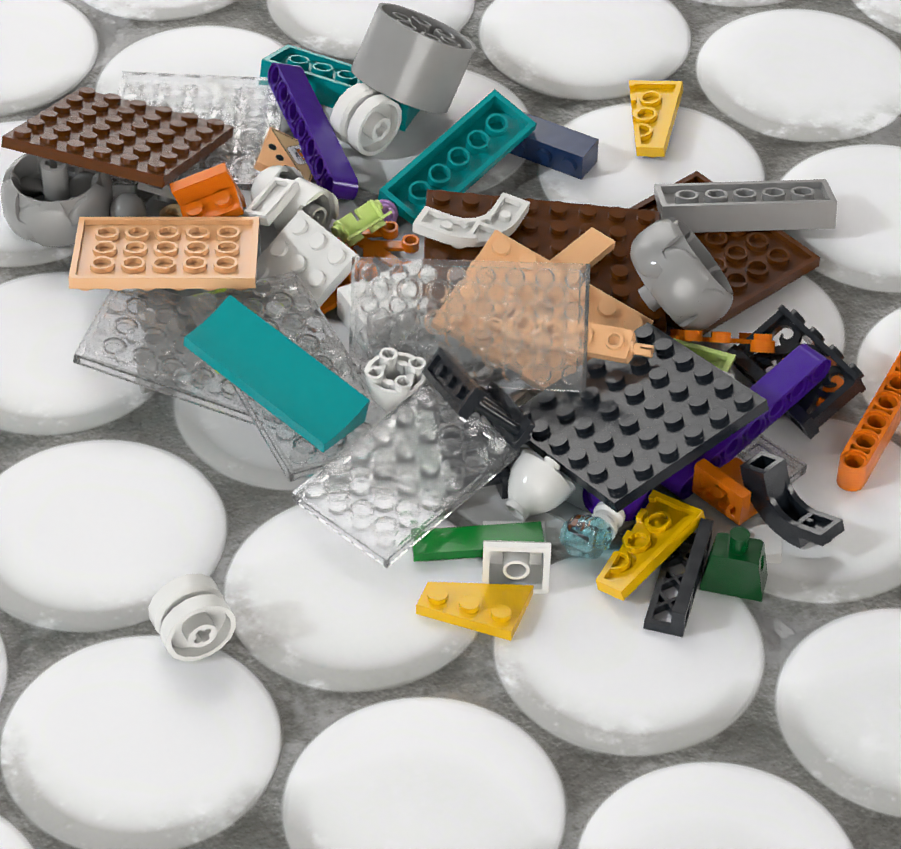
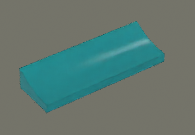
[259,44,420,132]
[378,89,537,225]
[183,295,370,453]

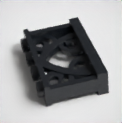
[726,305,866,440]

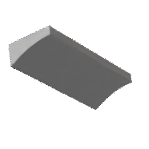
[654,179,837,233]

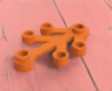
[337,221,419,278]
[669,329,775,353]

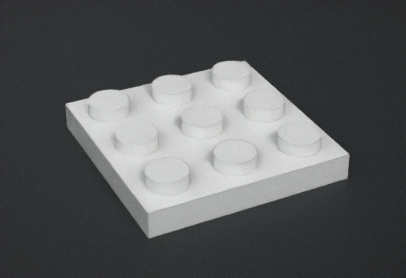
[256,209,362,327]

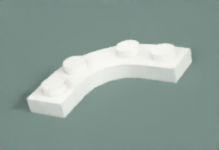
[412,192,530,249]

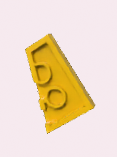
[416,582,534,641]

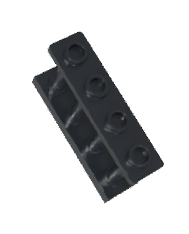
[422,347,535,451]

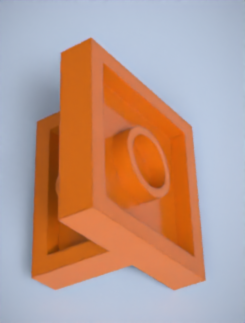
[170,162,246,217]

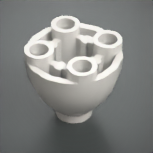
[364,347,427,418]
[505,449,576,521]

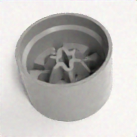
[351,3,476,114]

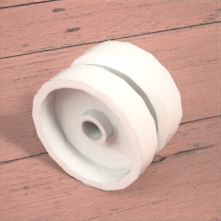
[330,83,402,156]
[148,574,236,661]

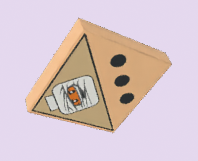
[254,127,313,182]

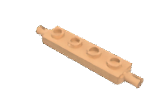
[488,309,654,364]

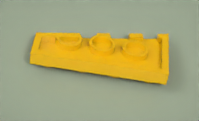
[629,80,683,158]
[596,490,705,601]

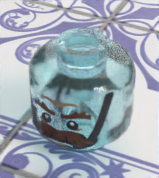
[560,514,612,559]

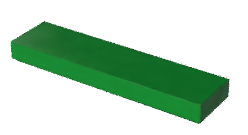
[411,521,544,562]

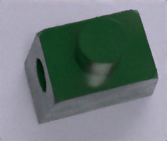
[699,526,768,602]

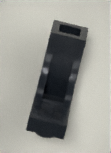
[740,451,845,549]

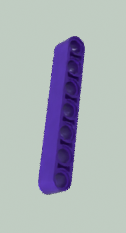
[267,63,359,201]
[660,343,831,500]

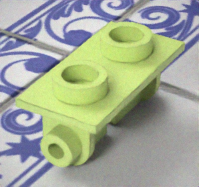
[331,199,392,247]

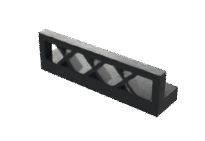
[643,518,714,637]

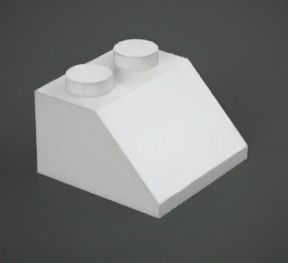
[482,540,551,594]

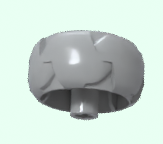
[0,153,113,247]
[630,217,733,331]

